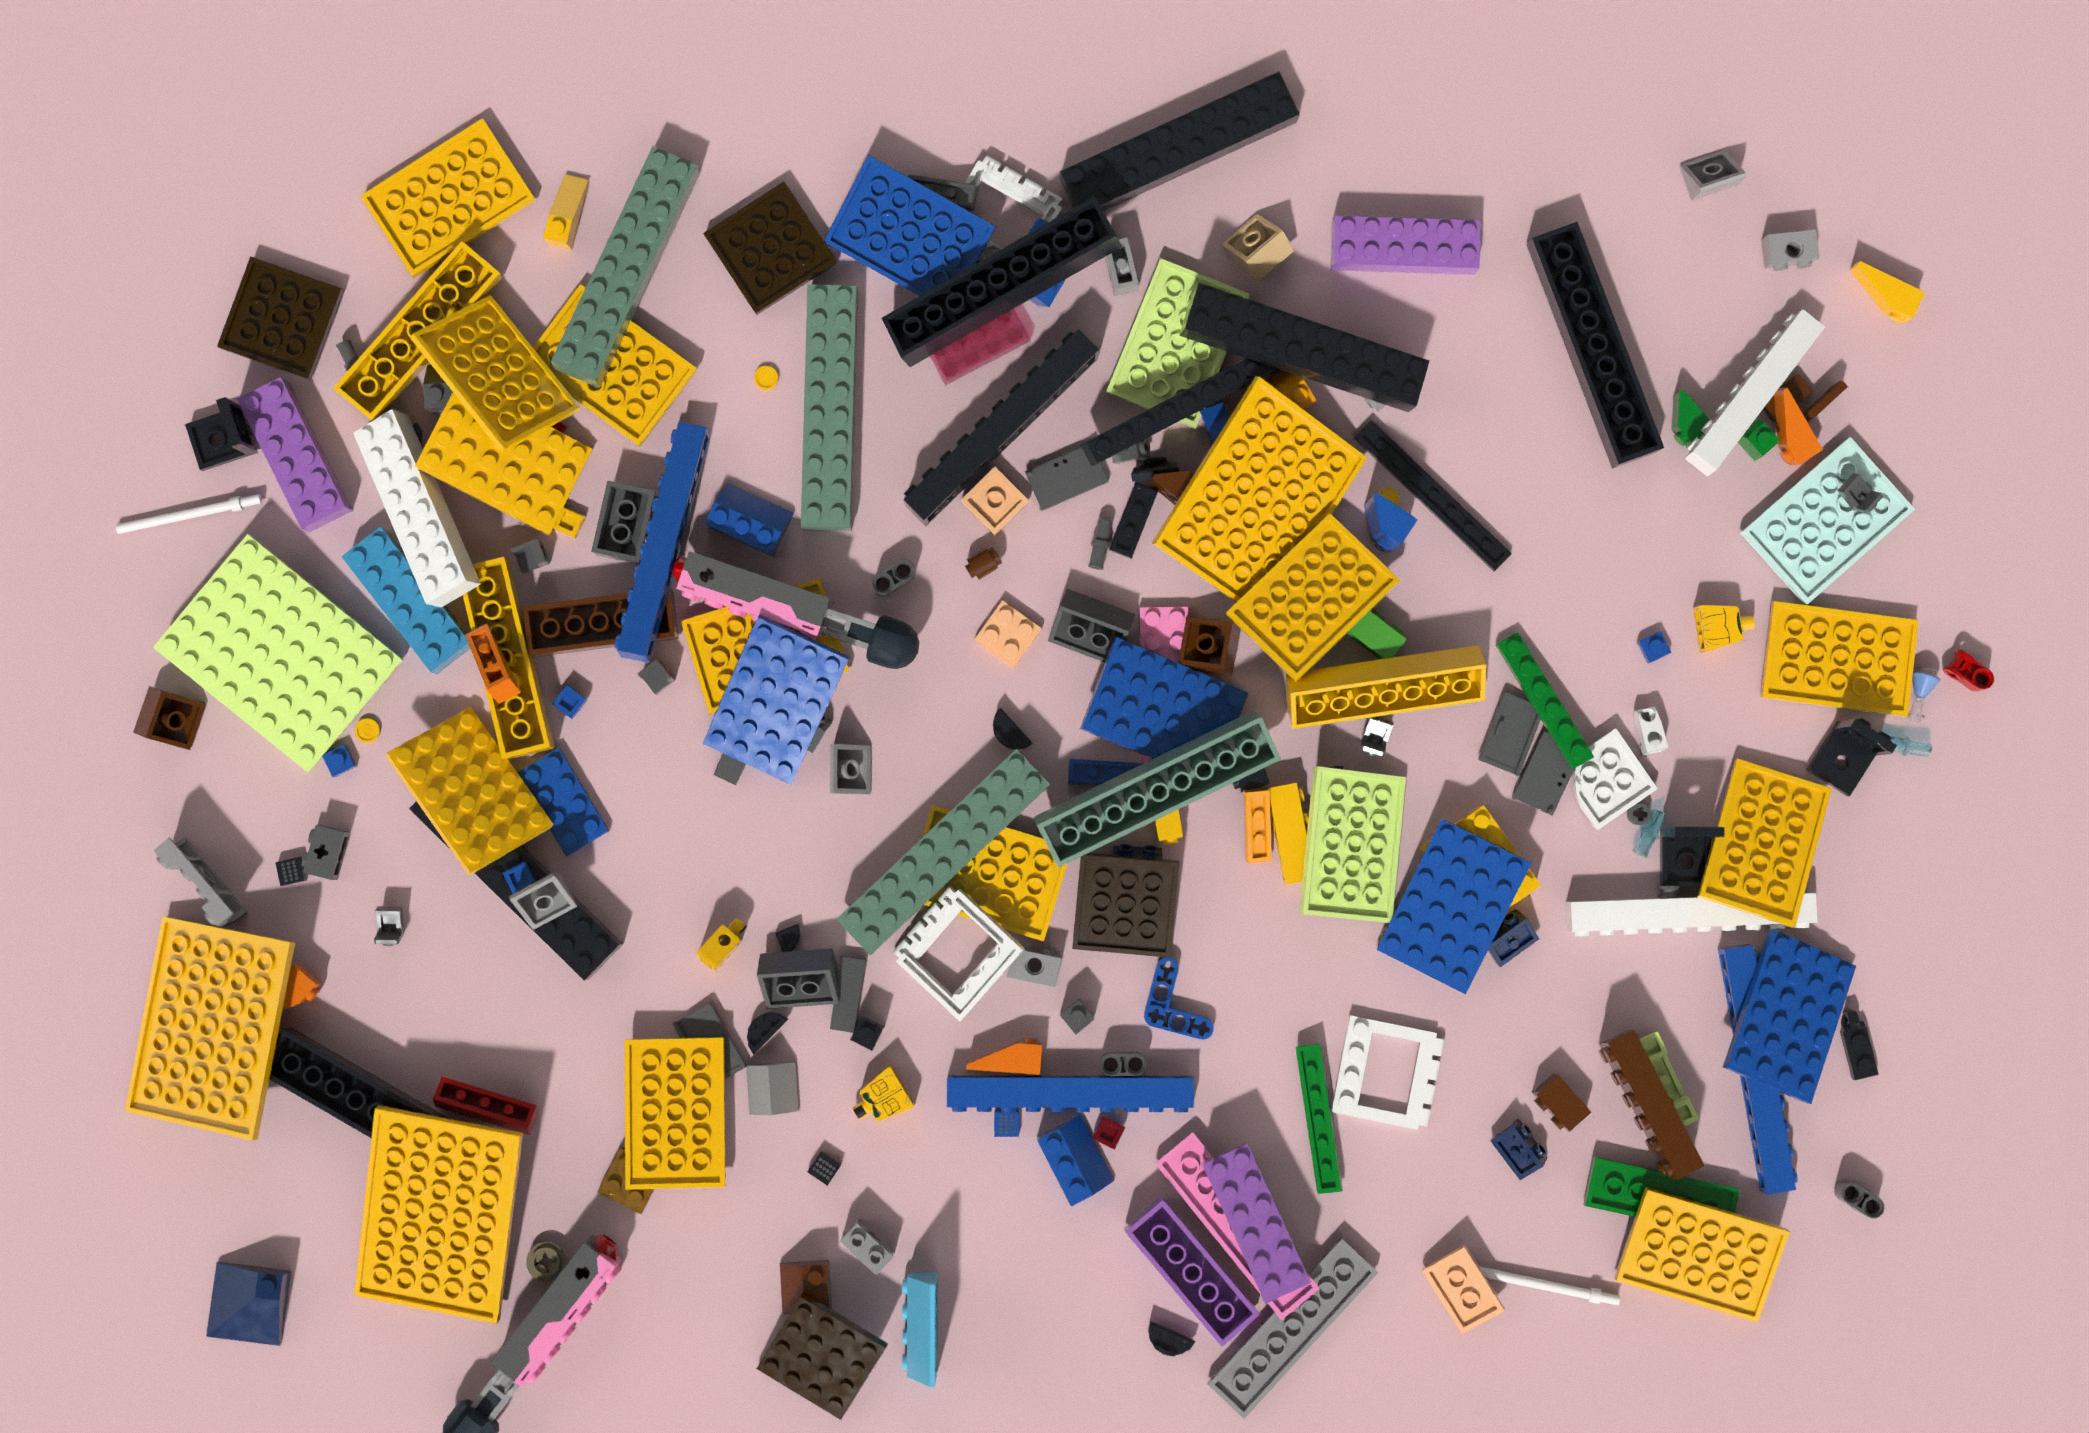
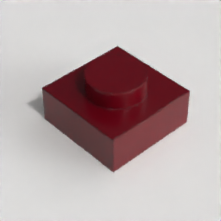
[1092,1116,1125,1150]

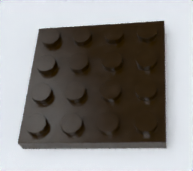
[703,182,837,316]
[217,256,344,380]
[1072,853,1179,958]
[756,1292,888,1420]

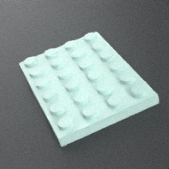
[1740,437,1915,605]

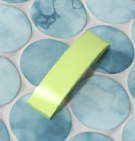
[1640,1031,1699,1126]

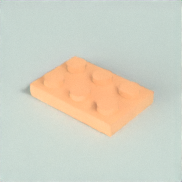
[1422,1245,1505,1334]

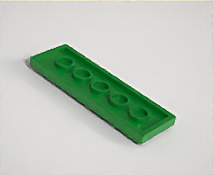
[1583,1157,1740,1217]

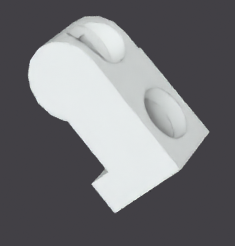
[1634,706,1669,756]

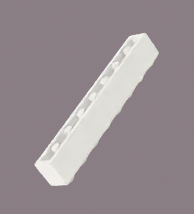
[1685,309,1825,477]

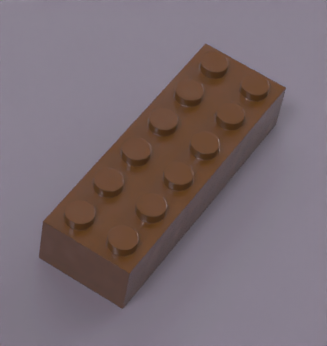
[523,589,679,657]
[1599,1030,1705,1179]

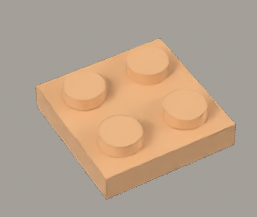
[960,467,1029,536]
[974,600,1042,669]

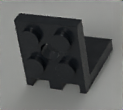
[185,397,258,471]
[1806,717,1898,797]
[1660,826,1724,887]

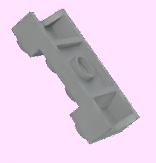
[154,838,247,926]

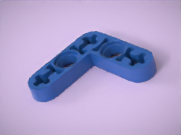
[1144,957,1214,1040]

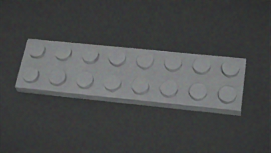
[1207,1238,1378,1419]

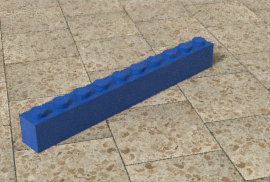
[615,422,710,663]
[1718,944,1798,1195]
[947,1075,1194,1112]

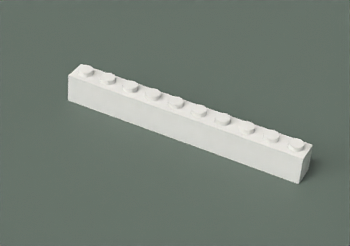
[1566,893,1818,936]

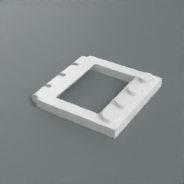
[965,155,1062,262]
[893,886,1025,1022]
[1331,1015,1445,1130]

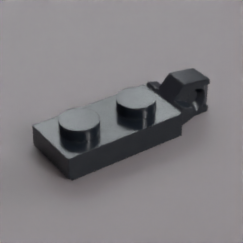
[1840,1010,1879,1080]

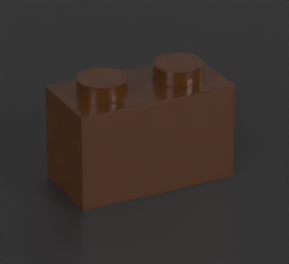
[1532,1073,1591,1132]

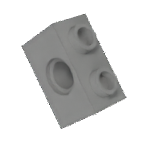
[1761,229,1820,271]
[1105,237,1139,296]
[1007,944,1061,987]
[840,1219,895,1275]

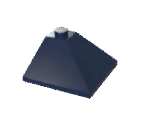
[206,1262,291,1346]

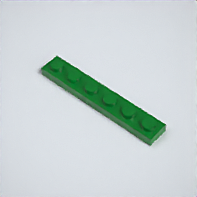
[1495,632,1594,770]
[1295,1043,1343,1194]

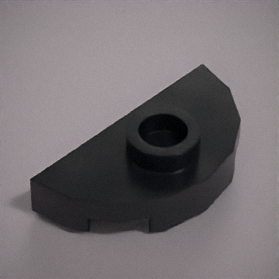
[1131,457,1180,482]
[993,707,1033,750]
[747,1012,789,1054]
[1148,1320,1196,1357]

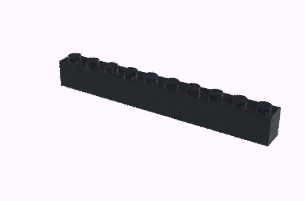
[1081,358,1278,466]

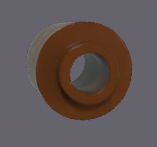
[965,546,1002,580]

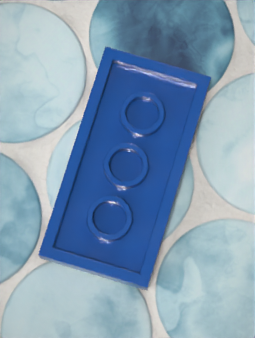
[517,747,609,856]

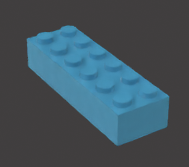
[341,527,470,674]

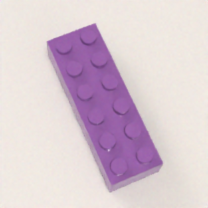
[1331,216,1481,275]
[237,377,353,533]
[1201,1143,1311,1304]
[1124,1196,1260,1347]

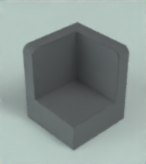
[510,538,550,573]
[638,659,675,695]

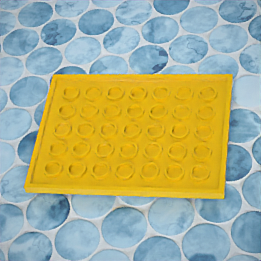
[1152,376,1367,602]
[125,916,295,1140]
[354,1106,523,1324]

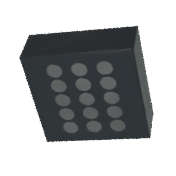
[275,857,307,886]
[807,1151,842,1186]

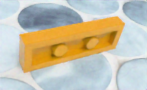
[1243,788,1272,864]

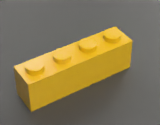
[1267,783,1308,885]

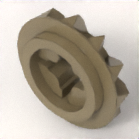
[526,1241,567,1282]

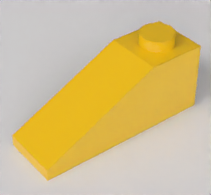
[543,174,589,250]
[1850,261,1925,323]

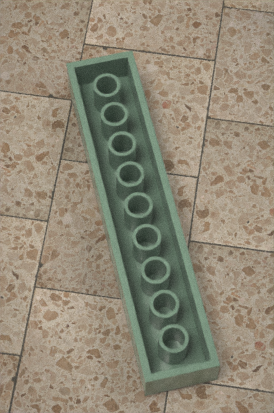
[551,146,700,388]
[801,284,858,531]
[1034,709,1281,867]
[836,749,1050,955]

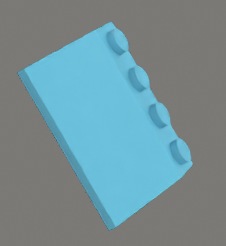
[902,1272,938,1387]

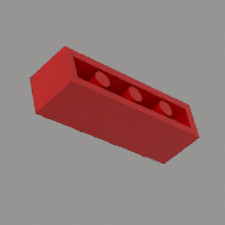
[433,1076,538,1135]

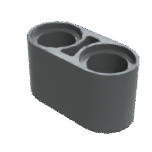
[872,559,915,597]
[1099,1052,1147,1076]
[1834,1179,1885,1218]

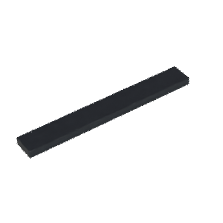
[1354,420,1512,572]

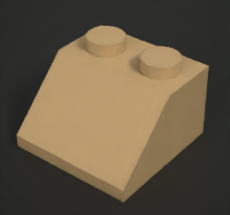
[1221,213,1294,282]

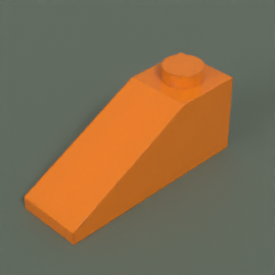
[1774,388,1823,465]
[465,624,521,704]
[282,964,323,1012]
[966,1038,1042,1075]

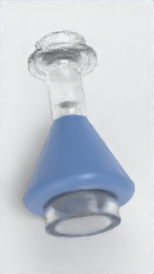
[1906,666,1941,722]

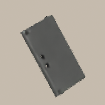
[1025,447,1109,511]
[1478,692,1541,776]
[1512,731,1574,816]
[673,1002,747,1079]

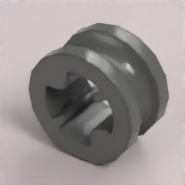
[1627,803,1651,825]
[1657,886,1680,898]

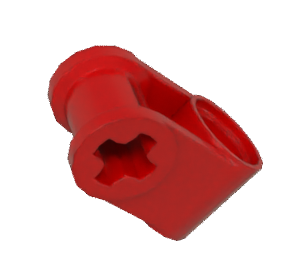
[1942,649,1994,692]

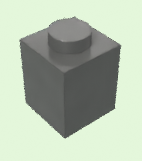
[1060,998,1095,1035]

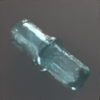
[1891,736,1932,757]
[1633,809,1666,858]

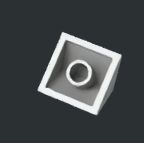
[1680,150,1746,201]
[830,744,871,794]
[509,873,577,930]
[746,1062,799,1115]

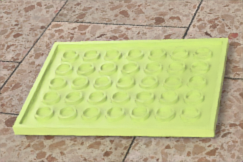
[153,534,404,772]

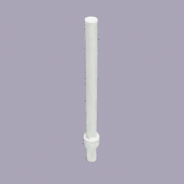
[116,494,262,534]
[1479,1266,1620,1305]

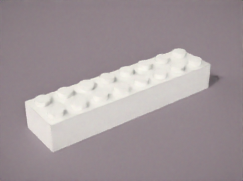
[353,409,481,607]

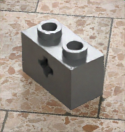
[302,825,351,880]

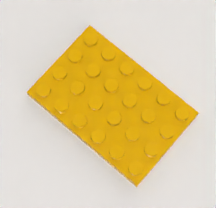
[360,118,536,278]
[533,284,698,447]
[411,295,580,453]
[414,392,593,535]
[1226,513,1400,682]
[681,578,850,714]
[1760,601,1919,717]
[386,707,553,876]
[1697,758,1832,928]
[922,805,1068,941]
[624,1037,726,1189]
[1614,1187,1790,1323]

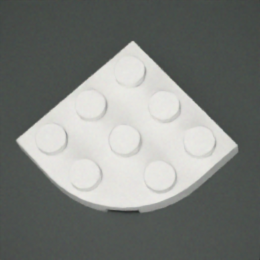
[1573,728,1658,830]

